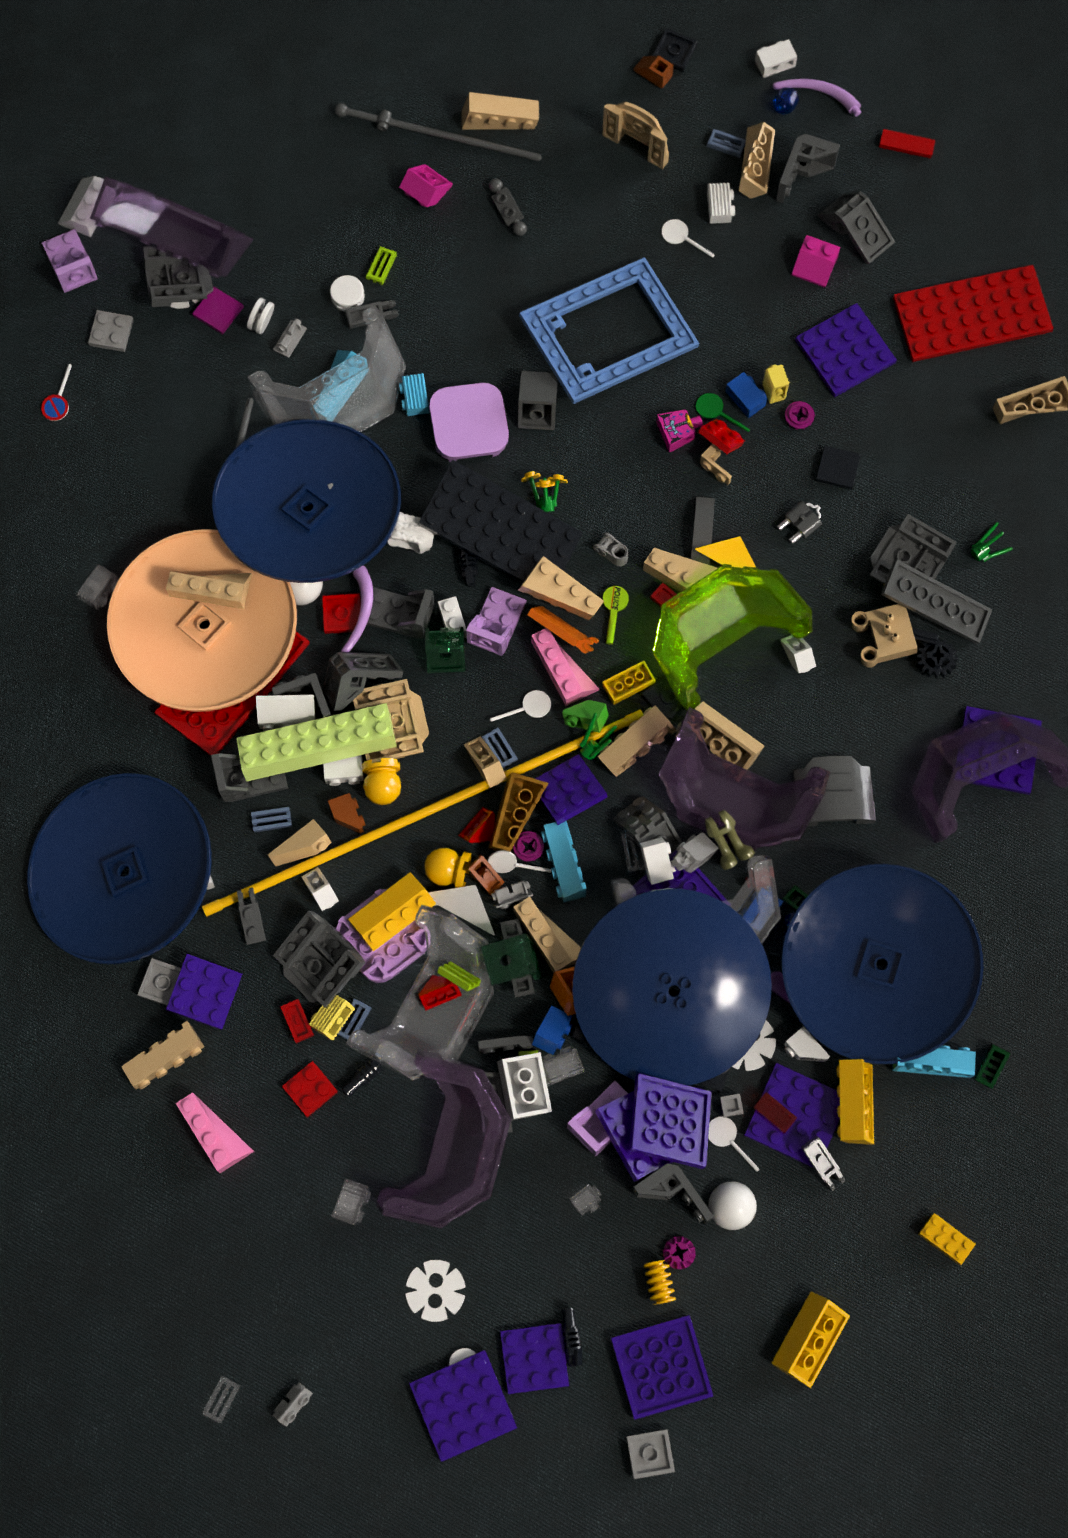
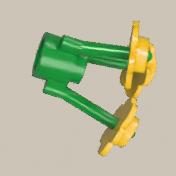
[521,471,568,512]

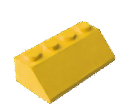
[348,872,436,951]
[837,1059,874,1145]
[771,1291,850,1388]

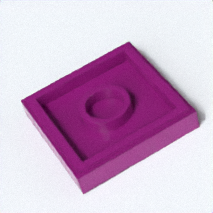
[192,286,244,335]

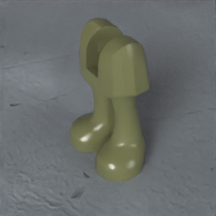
[705,809,755,870]

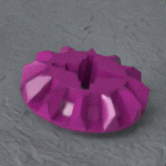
[785,401,815,430]
[513,831,544,862]
[663,1236,696,1269]

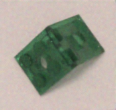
[425,627,465,673]
[481,933,543,986]

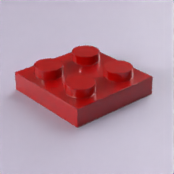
[699,419,745,454]
[322,594,361,634]
[282,1061,338,1118]

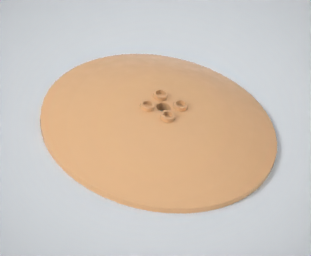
[107,529,297,712]

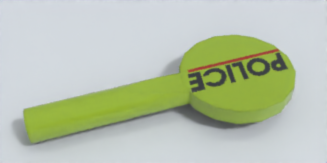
[603,586,629,645]

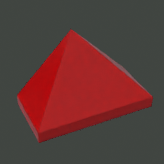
[458,807,495,843]
[418,975,462,1010]

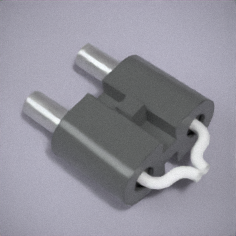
[777,500,822,544]

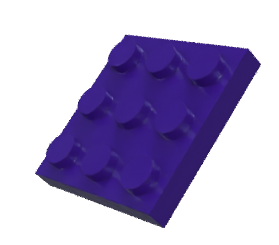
[535,754,608,825]
[166,954,242,1030]
[500,1323,569,1394]

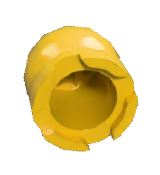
[362,758,401,805]
[425,848,472,888]

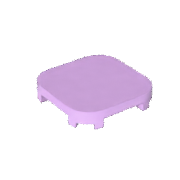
[429,383,509,462]
[336,889,430,983]

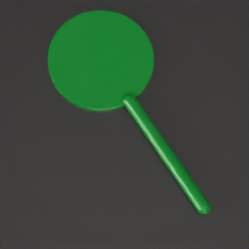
[696,393,750,432]

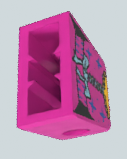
[656,410,703,453]

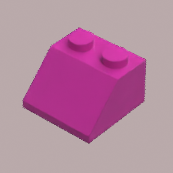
[400,164,453,207]
[792,235,840,287]

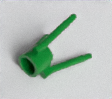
[970,522,1013,562]
[579,713,617,760]

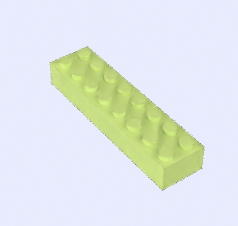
[237,703,397,781]

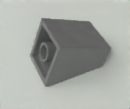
[518,371,558,430]

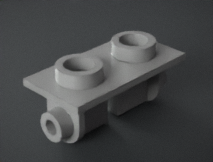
[273,318,307,358]
[491,880,533,909]
[273,1382,313,1427]

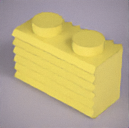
[762,365,790,404]
[309,995,355,1040]

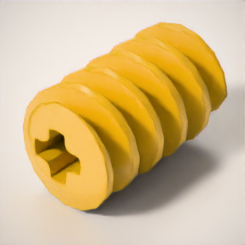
[643,1260,676,1305]

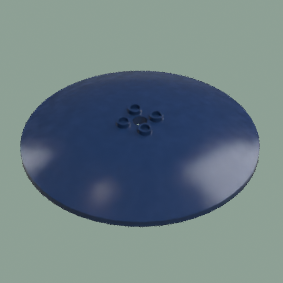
[212,419,401,583]
[27,773,211,964]
[782,864,984,1064]
[572,888,772,1086]

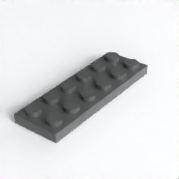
[881,560,992,644]

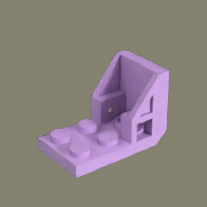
[42,229,98,293]
[466,587,526,656]
[567,1081,628,1157]

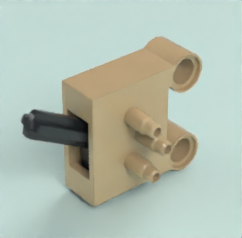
[851,604,939,668]

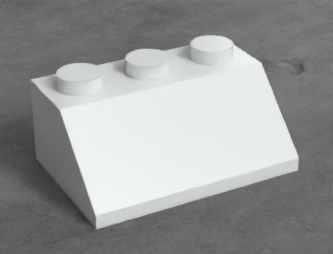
[58,176,114,237]
[256,695,317,731]
[497,1052,552,1121]

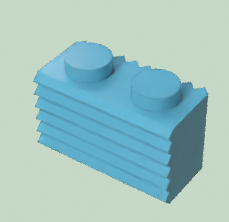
[399,373,429,416]

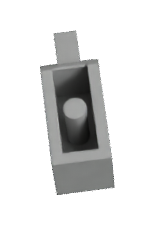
[671,832,718,873]

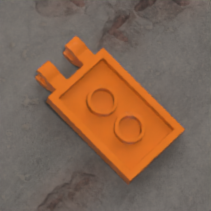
[527,606,599,654]

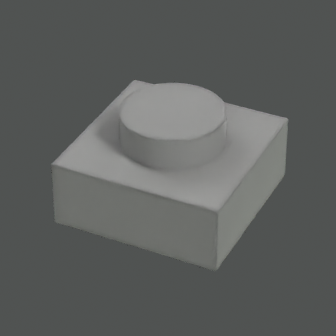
[720,1094,744,1118]

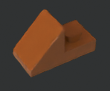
[467,855,505,895]

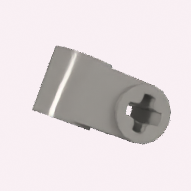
[593,532,628,566]

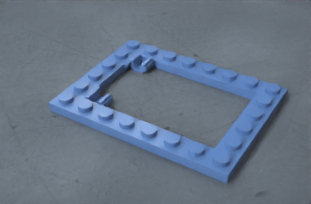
[519,257,699,404]

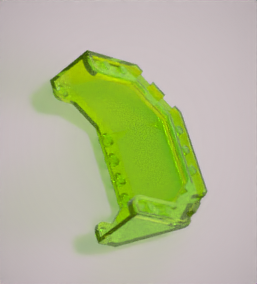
[653,564,813,713]

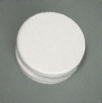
[330,275,364,312]
[247,298,274,334]

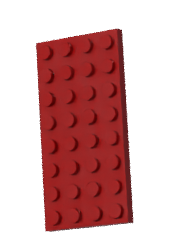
[893,265,1054,362]
[154,632,310,756]

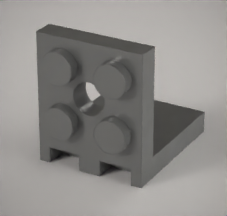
[272,673,331,718]
[613,796,682,855]

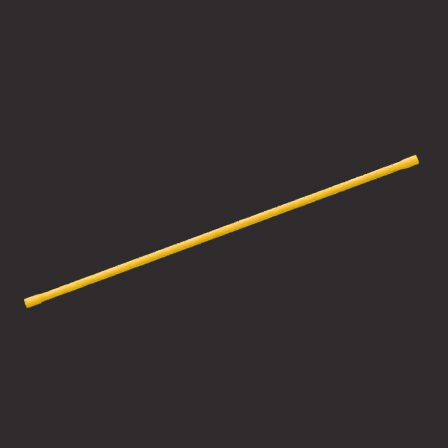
[202,709,643,917]

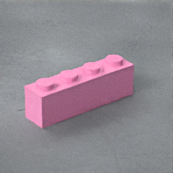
[531,628,600,706]
[176,1093,254,1173]

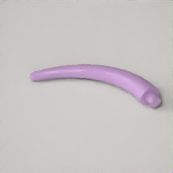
[773,79,861,116]
[341,566,373,653]

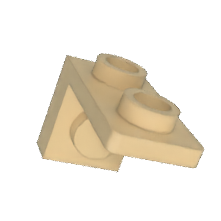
[700,443,732,485]

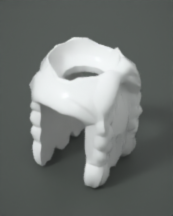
[387,512,434,554]

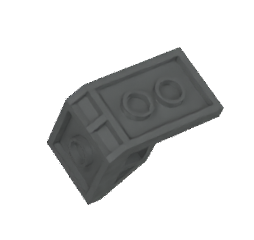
[776,134,840,203]
[818,191,895,264]
[367,587,435,639]
[322,652,403,711]
[211,753,289,802]
[632,1164,714,1225]

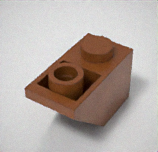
[633,56,673,89]
[328,793,366,834]

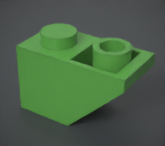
[562,700,609,733]

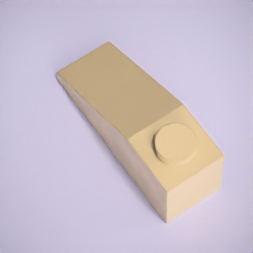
[464,736,507,787]
[268,819,332,866]

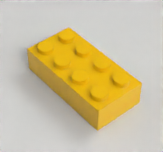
[602,661,656,705]
[918,1213,976,1265]

